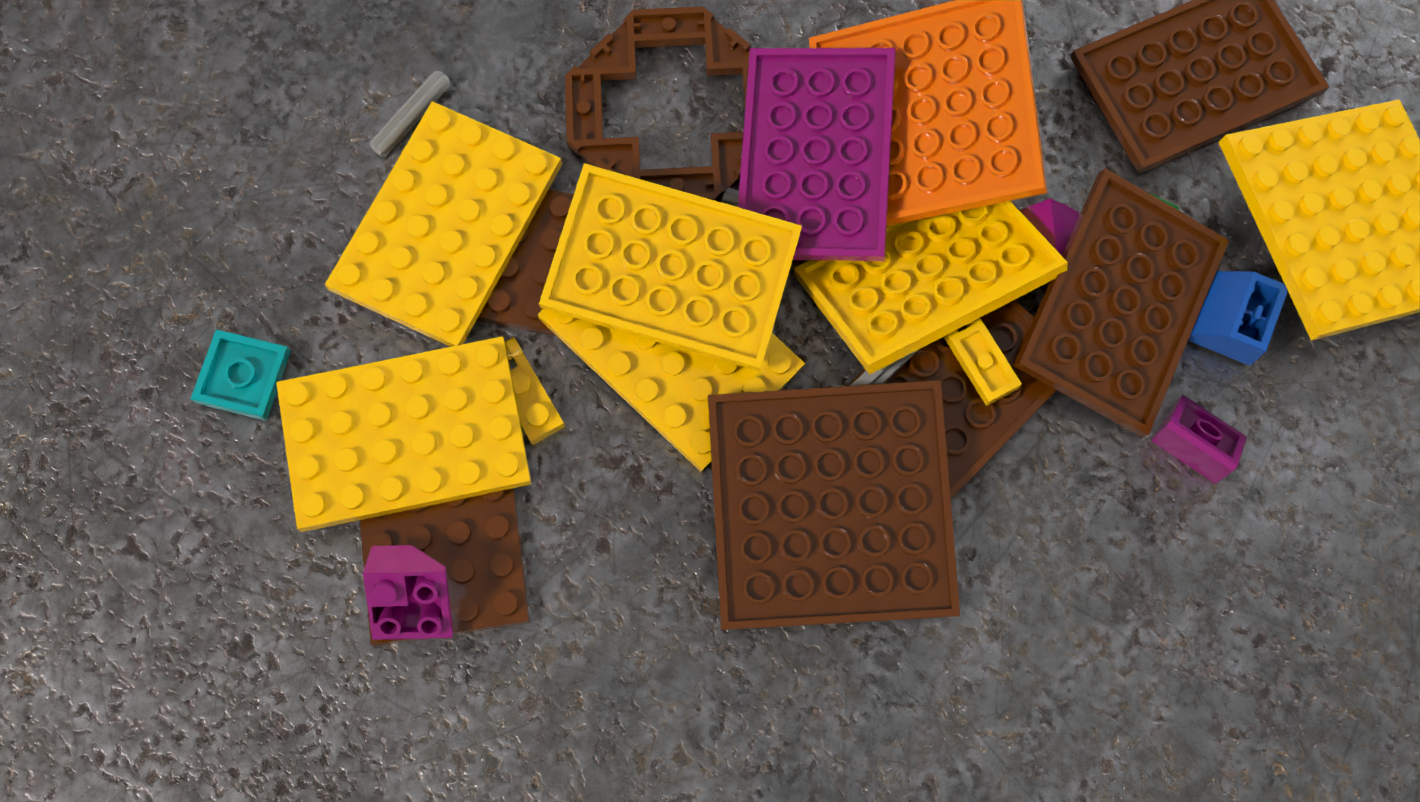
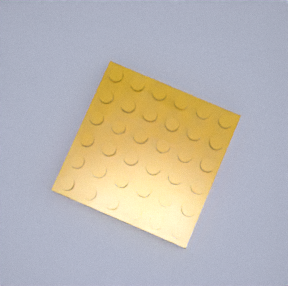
[1218,99,1420,341]

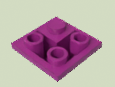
[363,545,454,640]

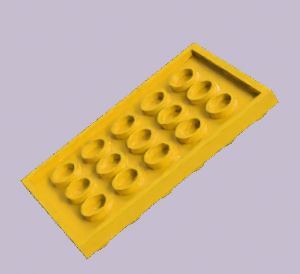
[325,101,562,347]
[539,163,802,371]
[794,201,1068,375]
[538,309,805,472]
[276,336,532,532]

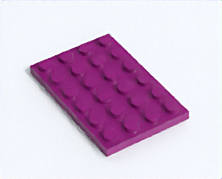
[738,48,896,261]

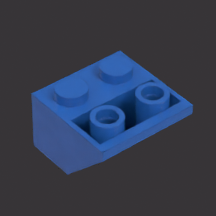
[1188,271,1288,366]

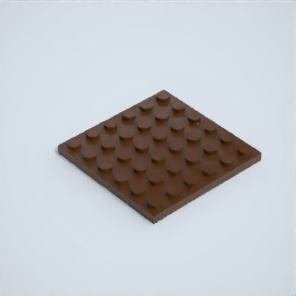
[708,380,960,630]

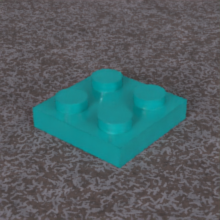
[190,329,291,421]

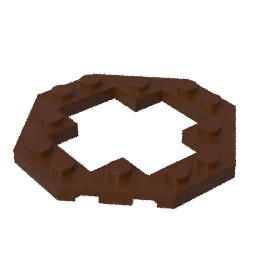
[565,6,751,201]

